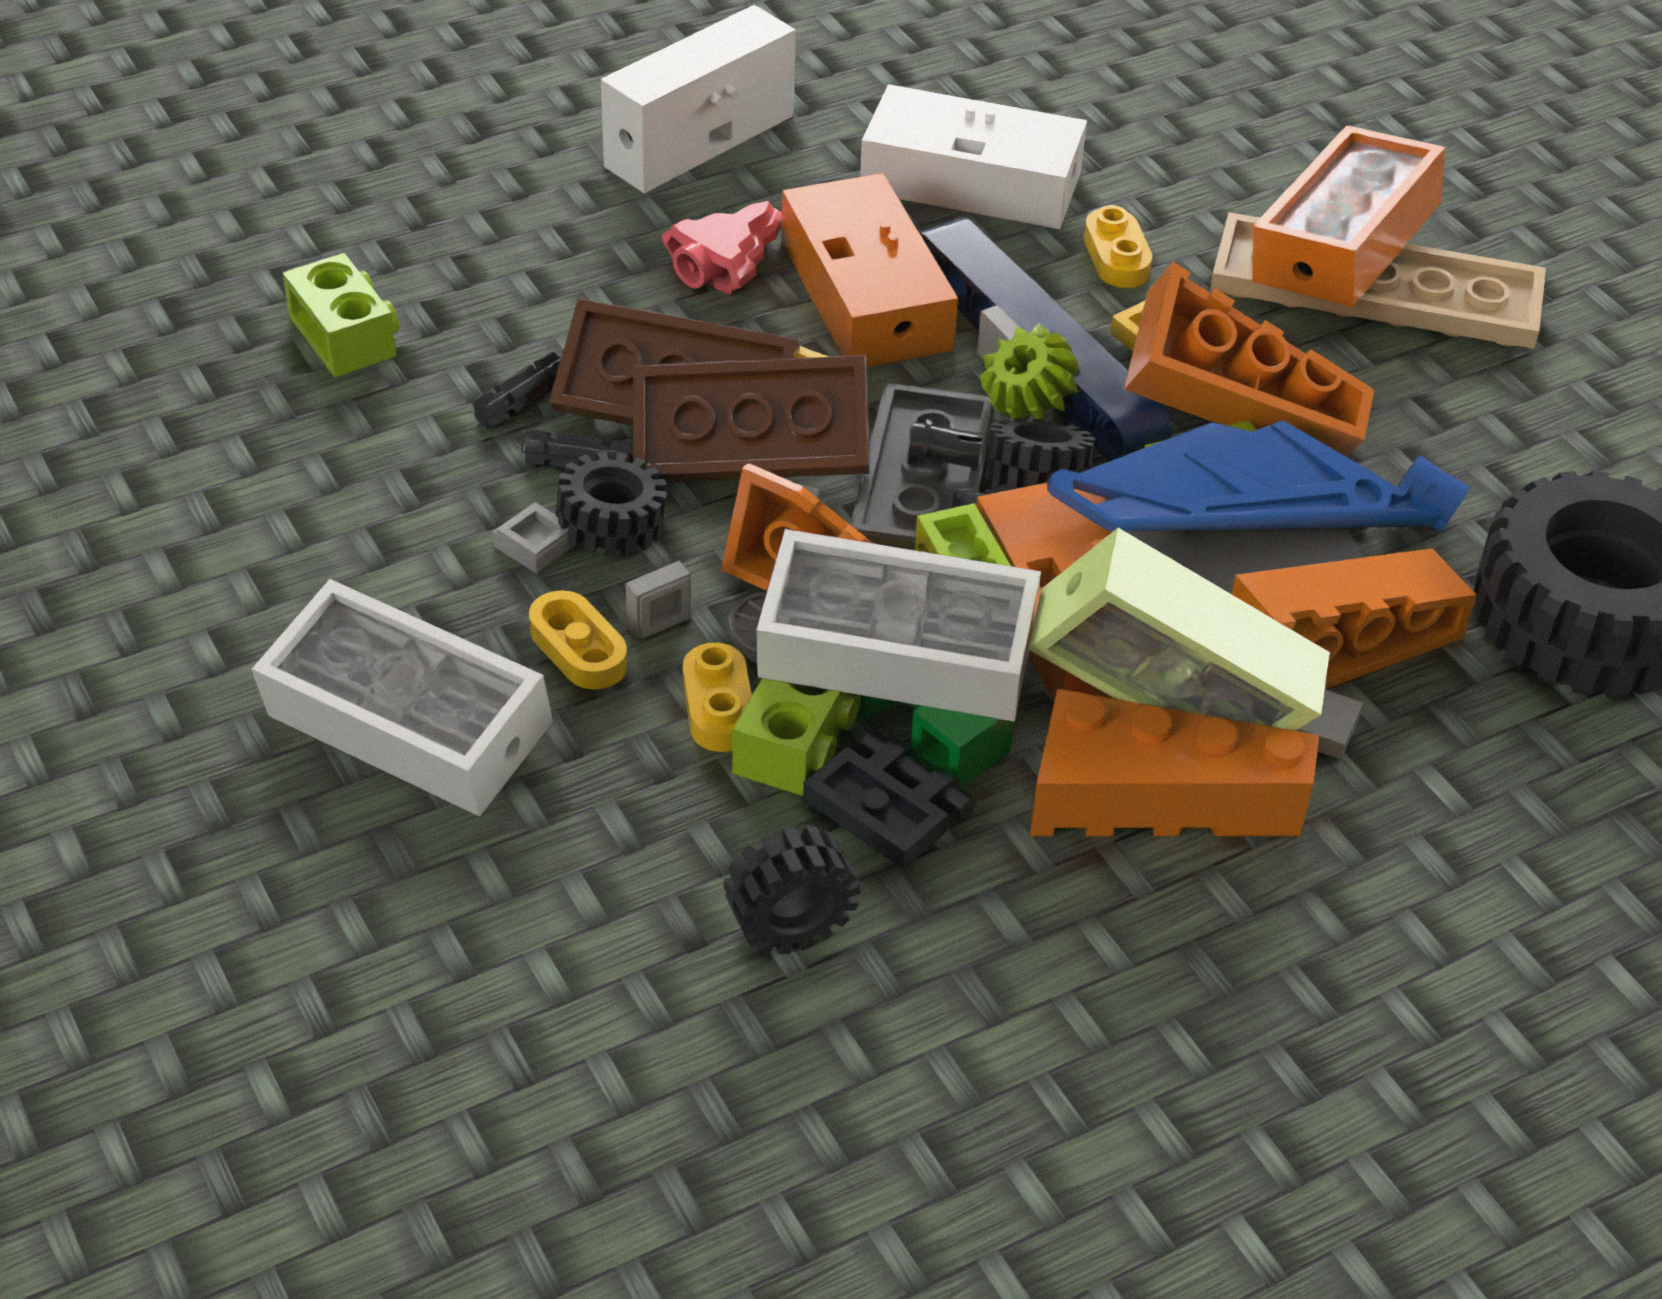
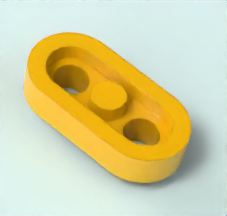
[1084,205,1153,288]
[529,590,627,689]
[683,643,752,752]

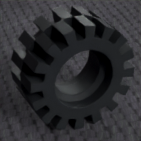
[984,418,1095,490]
[555,452,667,557]
[723,826,861,954]

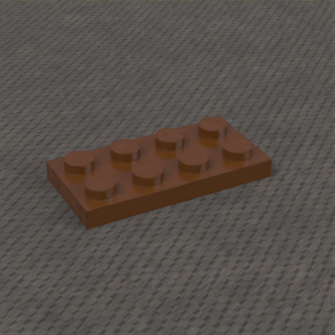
[549,298,800,426]
[633,355,870,482]

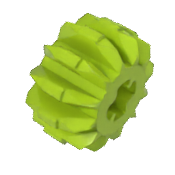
[979,324,1081,422]

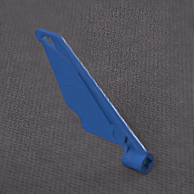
[1047,420,1470,532]

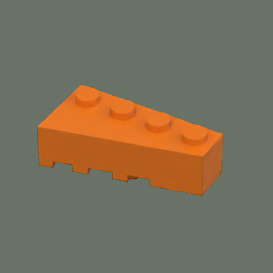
[1124,261,1374,456]
[1232,548,1476,689]
[1030,688,1319,836]

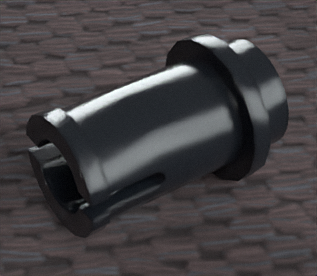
[908,418,984,470]

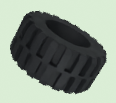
[1473,471,1662,697]

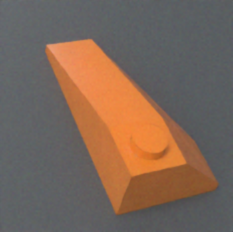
[721,463,874,591]

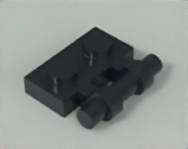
[803,731,977,869]

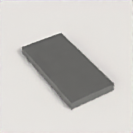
[850,383,995,551]
[1125,528,1364,595]

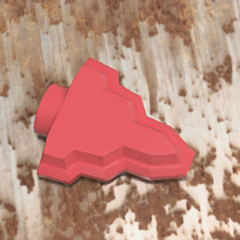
[662,201,782,295]

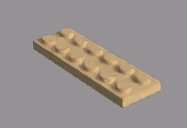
[1210,212,1546,349]

